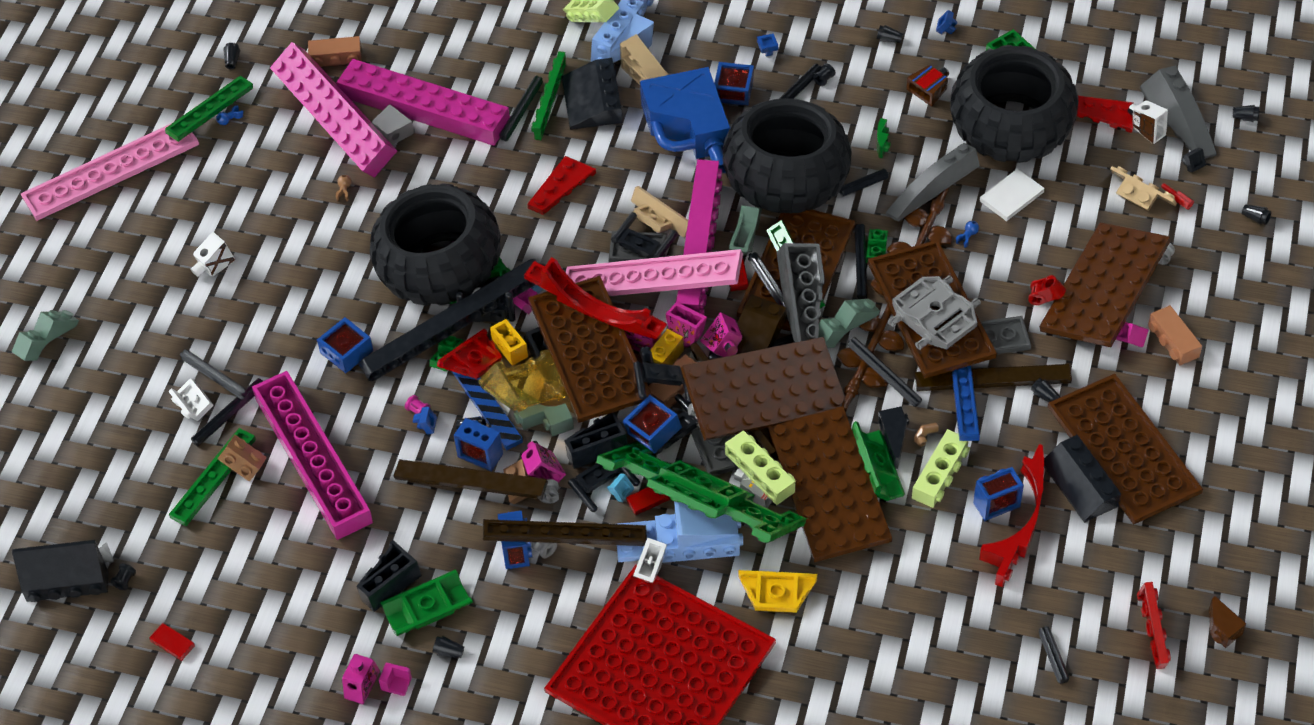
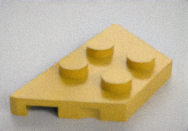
[738,570,817,613]

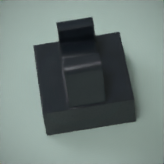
[1182,148,1206,172]

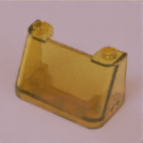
[478,349,567,412]

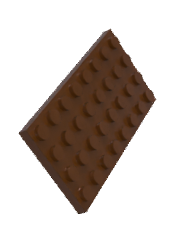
[737,210,855,332]
[1039,222,1170,348]
[868,240,997,379]
[528,276,652,423]
[681,337,845,441]
[1048,374,1203,525]
[768,406,892,562]

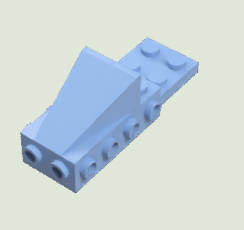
[591,0,654,63]
[617,501,743,563]

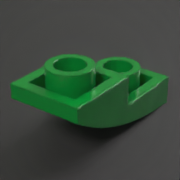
[876,118,891,158]
[866,229,888,263]
[429,336,464,372]

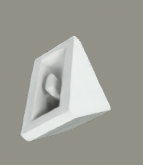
[633,538,667,583]

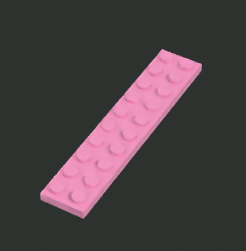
[21,123,199,221]
[566,249,743,296]

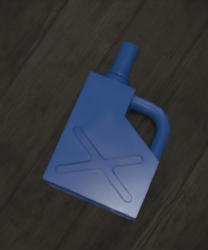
[640,67,730,174]

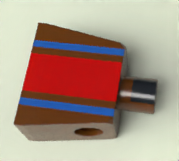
[906,66,949,107]

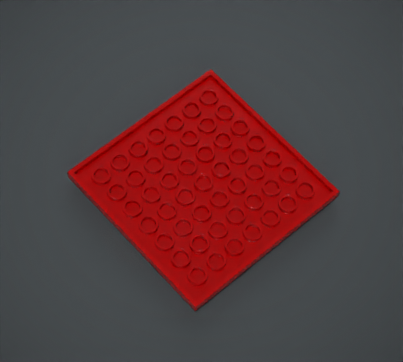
[544,565,776,725]

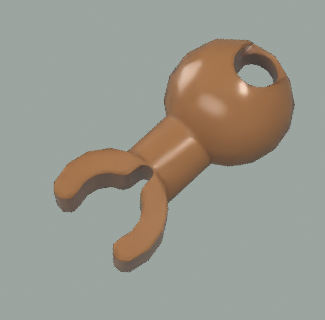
[336,175,352,201]

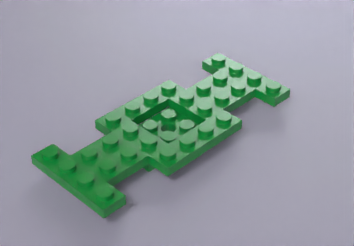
[596,441,807,543]

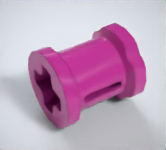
[405,395,430,414]

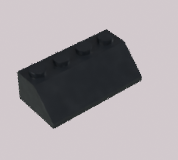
[1044,435,1121,523]

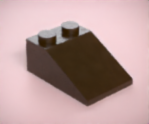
[737,295,787,354]

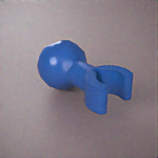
[216,105,244,126]
[956,221,979,248]

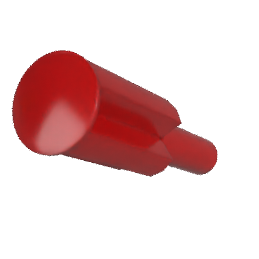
[1161,183,1194,210]

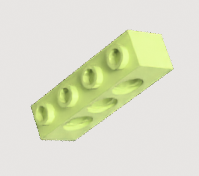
[563,0,619,22]
[912,429,970,508]
[725,430,796,505]

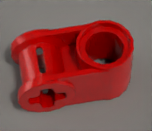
[1028,275,1066,305]

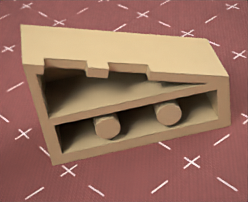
[620,34,669,85]

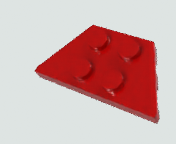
[437,328,502,379]

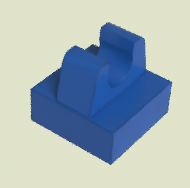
[936,10,957,34]
[757,33,778,57]
[413,407,437,434]

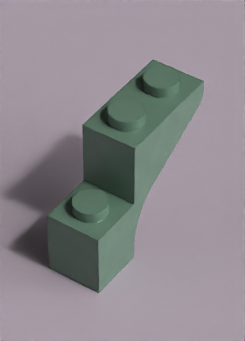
[729,205,762,255]
[818,299,880,348]
[12,310,79,361]
[506,388,574,437]

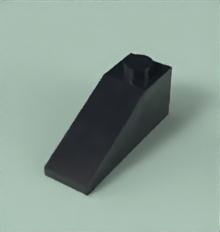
[878,406,909,469]

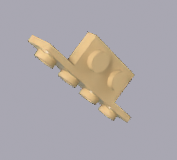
[1110,166,1177,211]
[631,186,688,237]

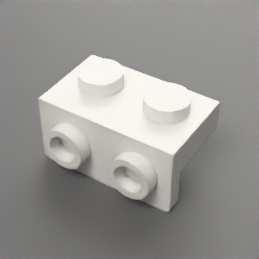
[169,378,214,421]

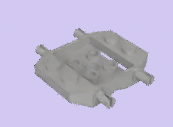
[888,275,981,350]

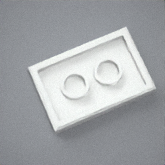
[980,168,1045,221]

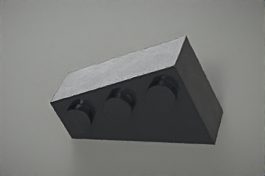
[564,412,628,469]
[356,539,422,612]

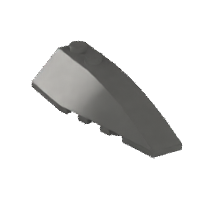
[1140,66,1217,158]
[886,143,980,221]
[777,243,824,342]

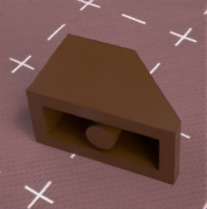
[1209,596,1246,648]

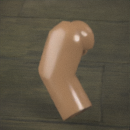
[914,423,938,446]

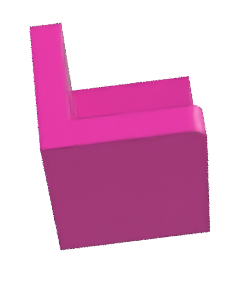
[513,288,538,314]
[1116,322,1149,347]
[379,662,412,696]

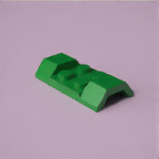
[852,421,905,501]
[381,569,473,636]

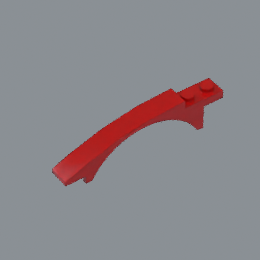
[524,257,667,340]
[979,444,1044,587]

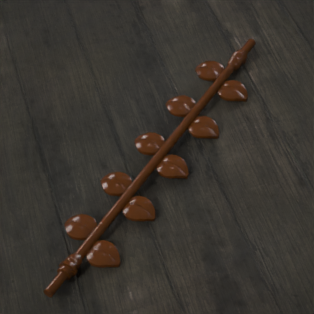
[836,187,952,412]

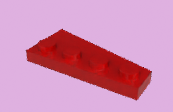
[1077,96,1134,133]
[527,156,596,215]
[1137,582,1171,669]

